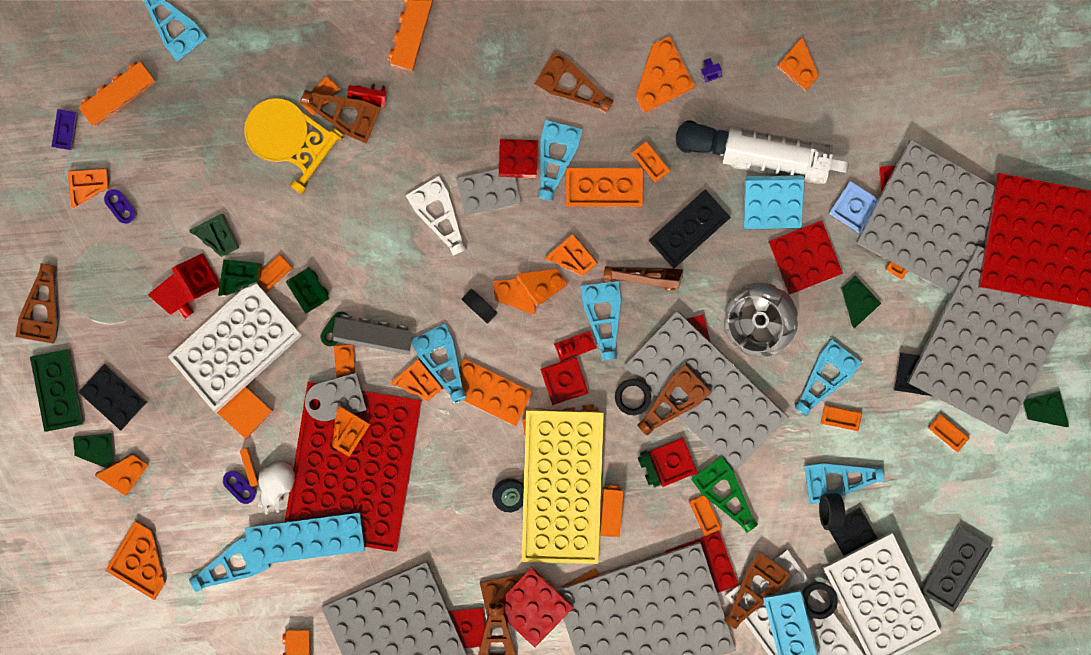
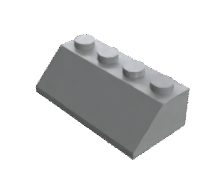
[331,314,412,355]

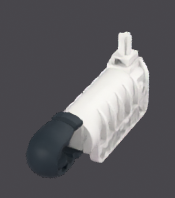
[676,120,849,184]

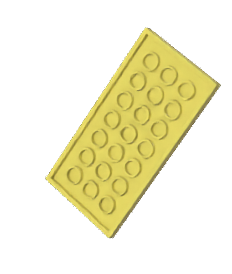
[521,409,604,564]

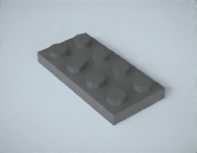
[921,527,993,612]

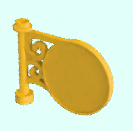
[244,98,343,195]

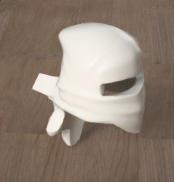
[258,461,295,515]

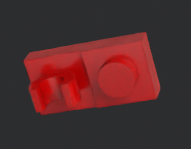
[347,84,387,108]
[554,331,596,362]

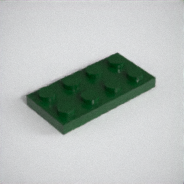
[30,349,83,432]

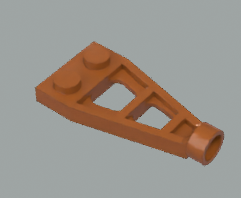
[535,51,614,113]
[299,90,381,143]
[15,263,58,344]
[604,266,683,290]
[637,364,712,436]
[724,551,791,629]
[478,602,516,655]

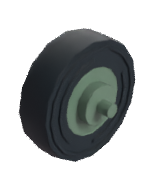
[492,478,524,513]

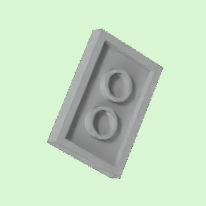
[456,169,521,216]

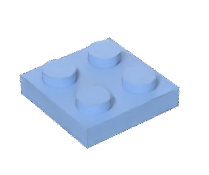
[829,181,878,234]

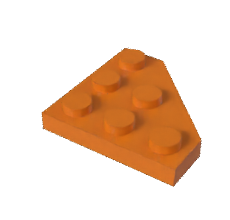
[635,36,695,113]
[105,521,165,600]

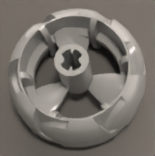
[724,283,798,357]

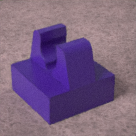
[701,58,722,83]

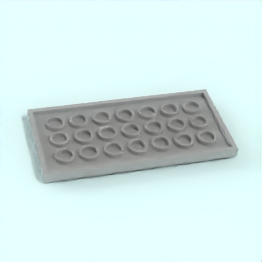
[624,310,789,471]

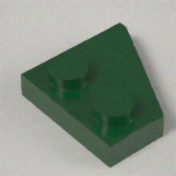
[189,214,239,257]
[218,259,262,297]
[841,275,881,329]
[1022,391,1069,427]
[73,433,115,468]

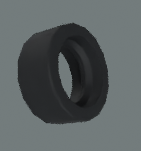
[461,289,497,324]
[615,379,651,416]
[819,493,845,530]
[802,582,838,619]

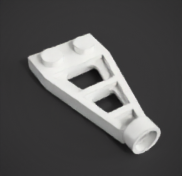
[406,176,467,256]

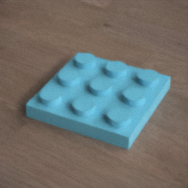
[744,175,804,229]

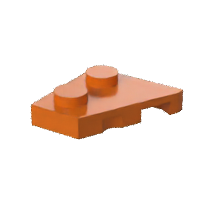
[777,38,819,91]
[68,168,109,208]
[545,234,598,276]
[515,269,568,307]
[493,279,535,314]
[390,359,443,401]
[332,405,370,457]
[95,453,148,496]

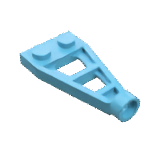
[143,0,207,62]
[538,120,583,201]
[581,281,621,360]
[411,323,467,403]
[794,339,862,416]
[804,463,884,504]
[189,537,270,592]

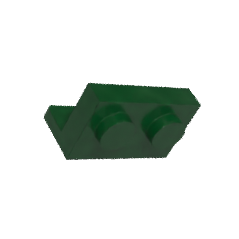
[286,267,329,314]

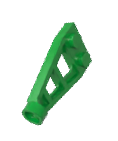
[691,456,758,533]

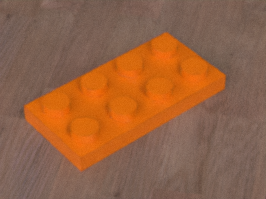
[566,168,643,207]
[447,358,533,426]

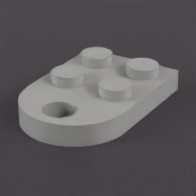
[305,373,367,421]

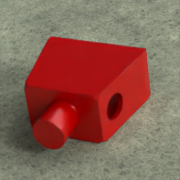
[148,274,194,320]

